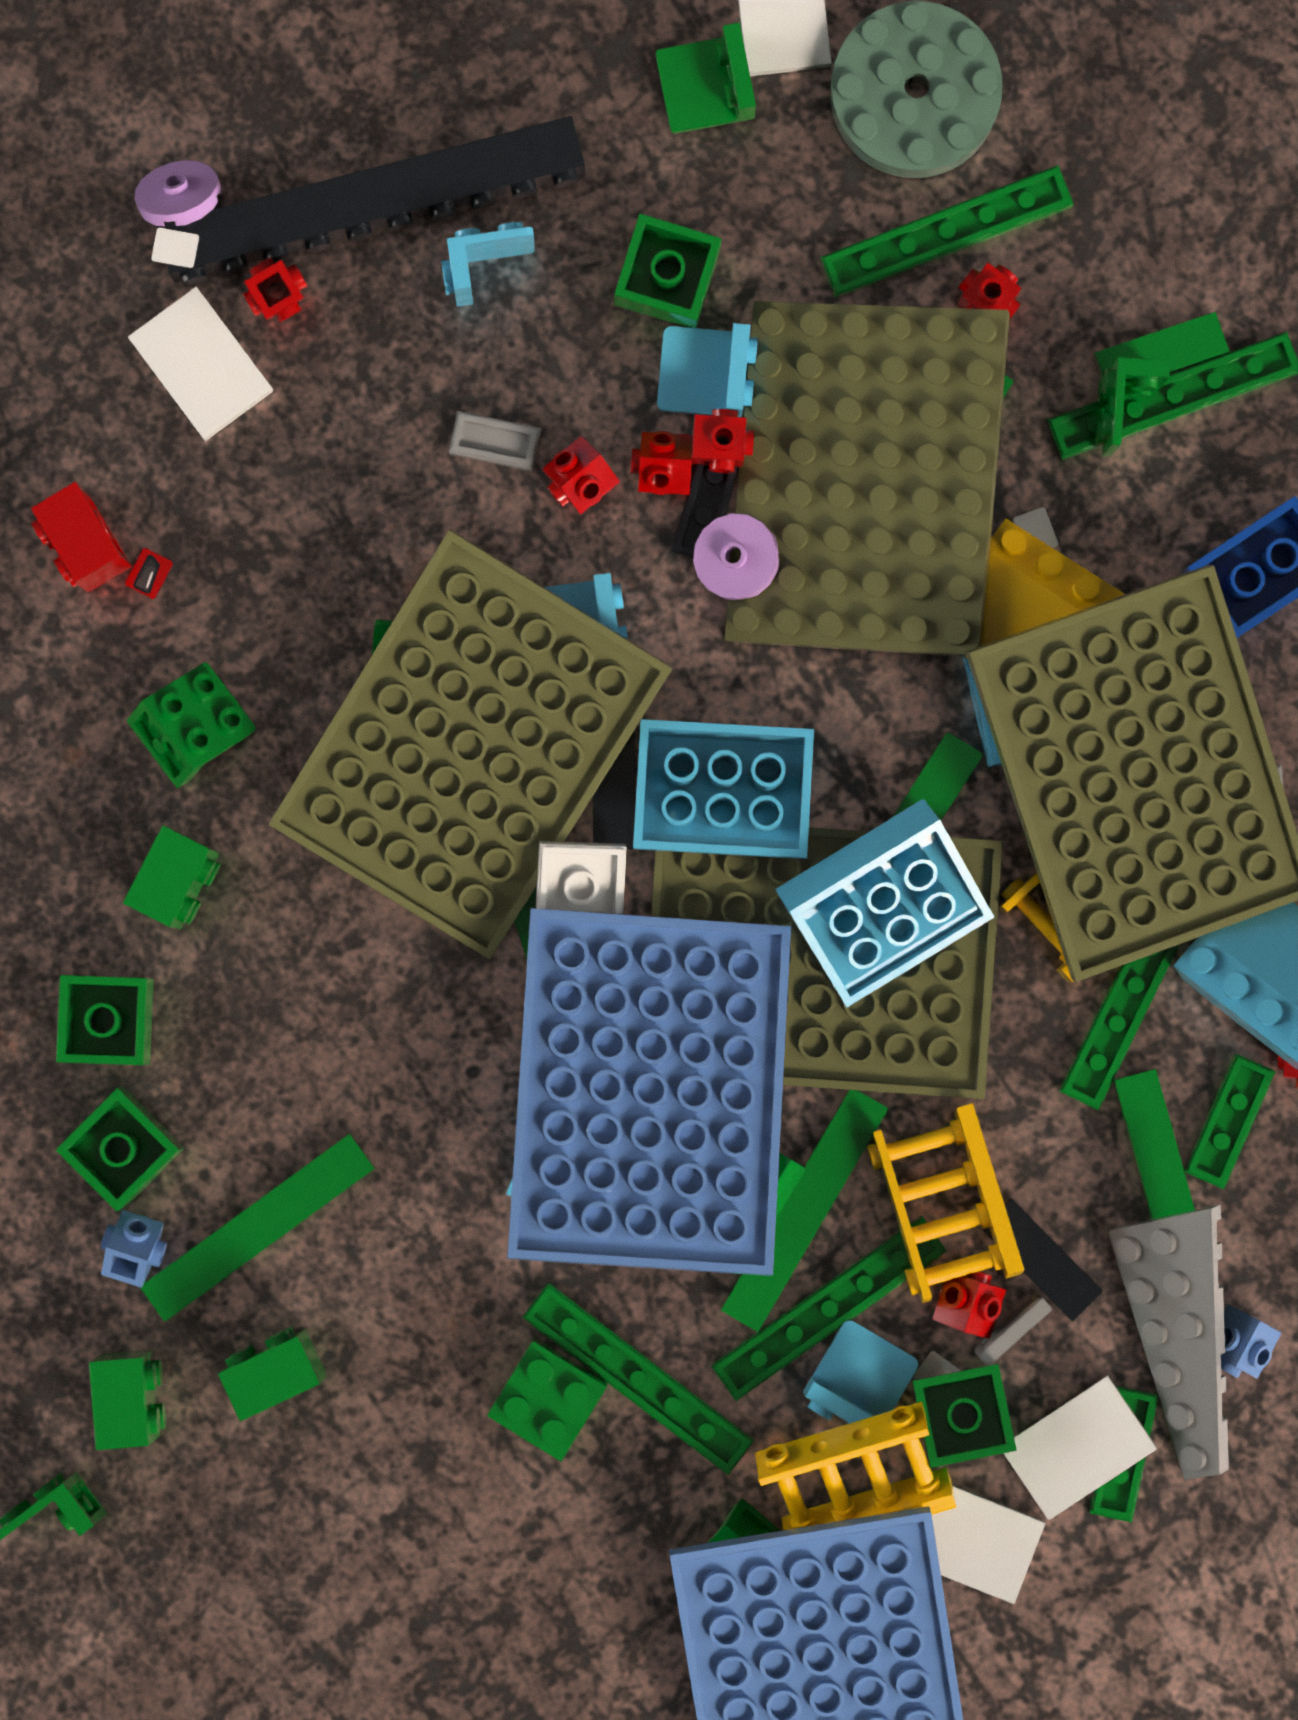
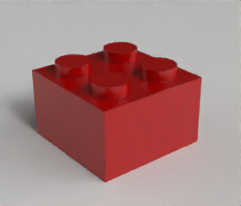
[31,481,132,593]

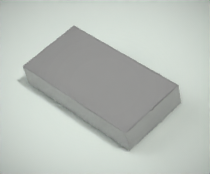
[449,411,542,472]
[974,1295,1053,1366]

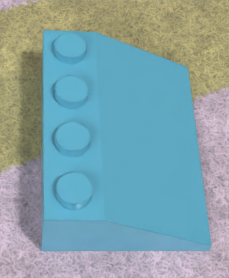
[633,719,814,859]
[775,799,994,1007]
[1173,902,1298,1070]

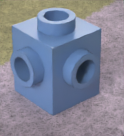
[100,1210,167,1288]
[1221,1304,1281,1379]

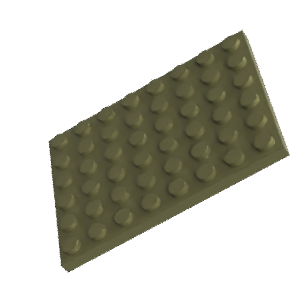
[724,301,1010,656]
[268,529,673,960]
[966,565,1298,982]
[651,827,1003,1099]

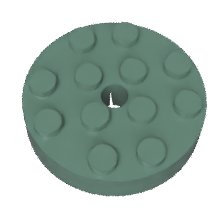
[830,1,1003,178]

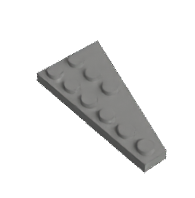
[1107,1204,1229,1480]

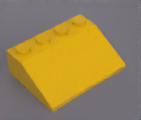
[964,519,1125,658]

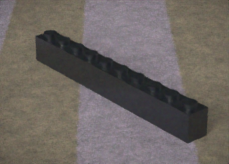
[157,116,586,285]

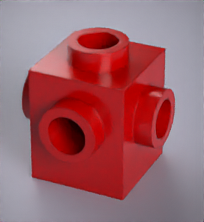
[243,257,308,323]
[957,262,1022,320]
[692,409,754,473]
[631,431,693,495]
[542,436,620,515]
[932,1271,1006,1339]

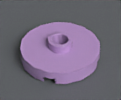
[135,160,221,226]
[693,513,779,600]

